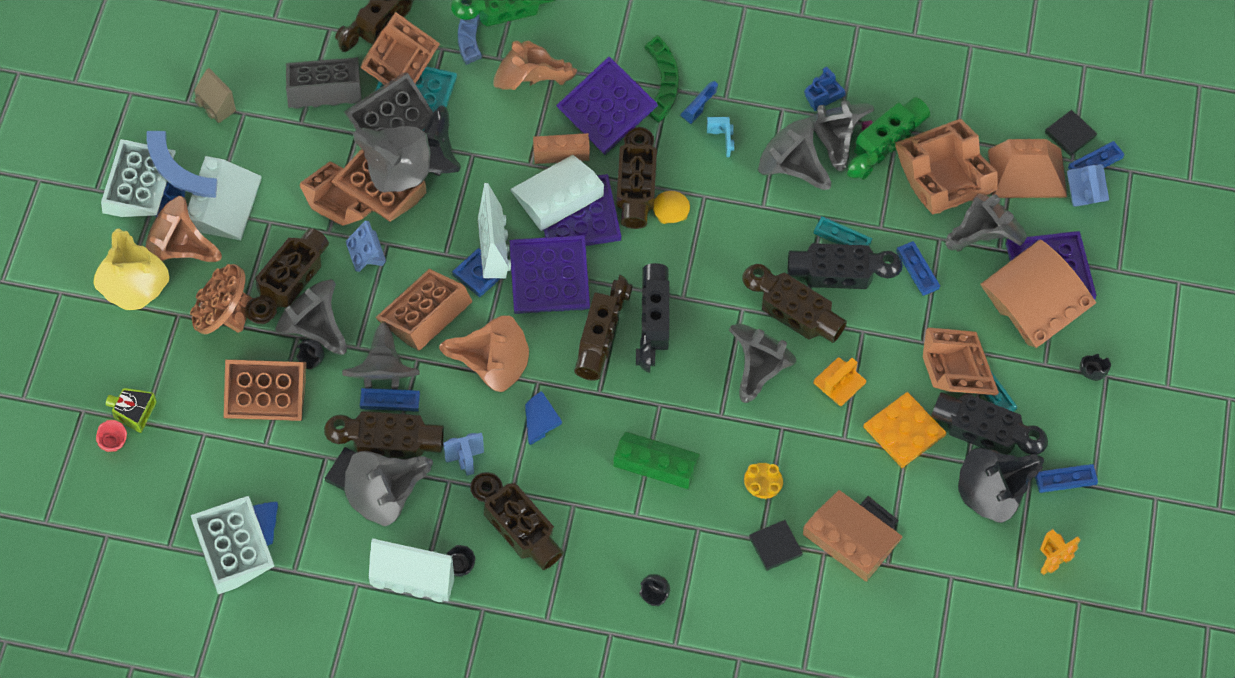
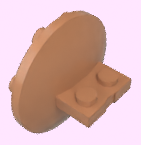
[190,264,253,334]

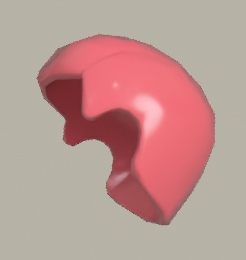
[96,420,127,452]

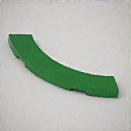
[645,35,679,123]

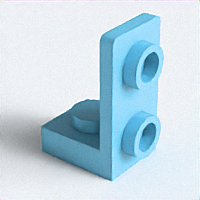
[707,117,734,157]

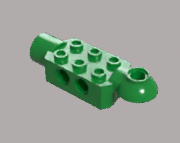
[451,0,556,27]
[847,97,930,180]

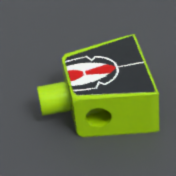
[106,388,157,433]

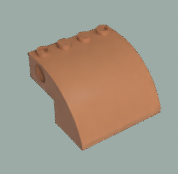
[895,119,999,214]
[980,240,1096,348]

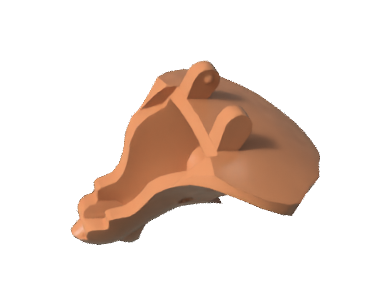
[494,41,577,90]
[145,196,222,262]
[439,315,529,392]

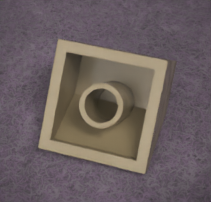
[194,68,236,123]

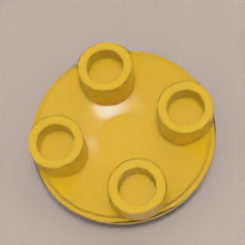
[653,191,690,224]
[744,463,783,499]

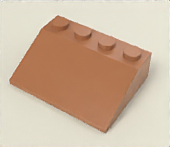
[332,149,426,222]
[376,269,473,351]
[223,359,306,421]
[803,490,903,582]

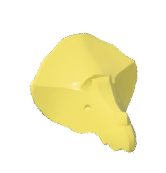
[93,229,169,310]

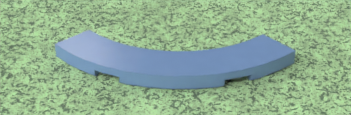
[458,5,482,65]
[147,131,218,198]

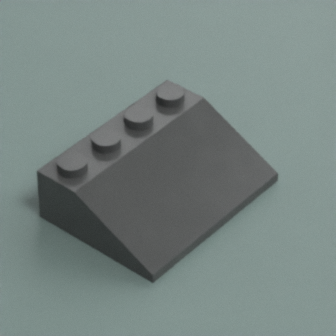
[286,57,361,109]
[344,72,433,132]

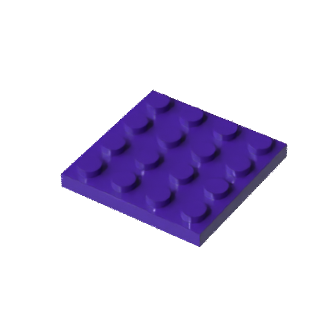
[556,56,658,155]
[543,174,622,246]
[1006,231,1097,300]
[509,235,590,314]

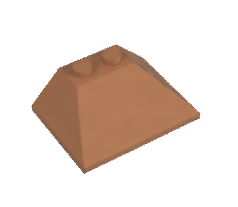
[360,12,440,84]
[988,139,1067,198]
[300,161,373,226]
[923,327,999,395]

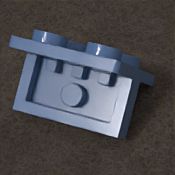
[1067,164,1109,207]
[346,221,386,272]
[444,433,484,476]

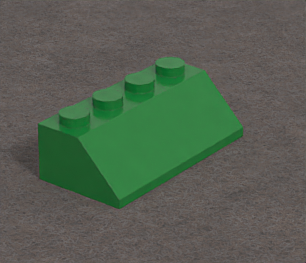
[613,431,700,489]

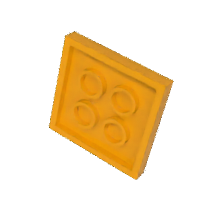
[863,391,947,468]

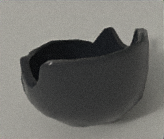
[296,338,324,370]
[1079,354,1111,381]
[446,545,476,577]
[640,574,670,606]

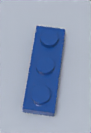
[1068,141,1125,170]
[896,241,940,296]
[360,388,420,412]
[1035,464,1098,493]

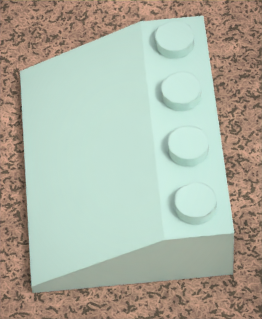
[101,139,176,217]
[511,155,604,231]
[187,156,262,240]
[478,183,511,278]
[191,496,274,594]
[369,539,454,602]

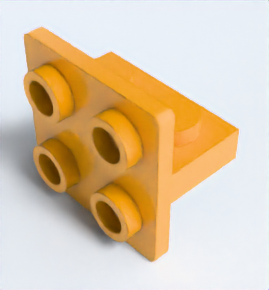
[813,357,866,406]
[1040,529,1080,575]

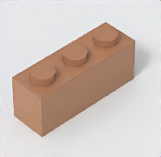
[533,133,590,164]

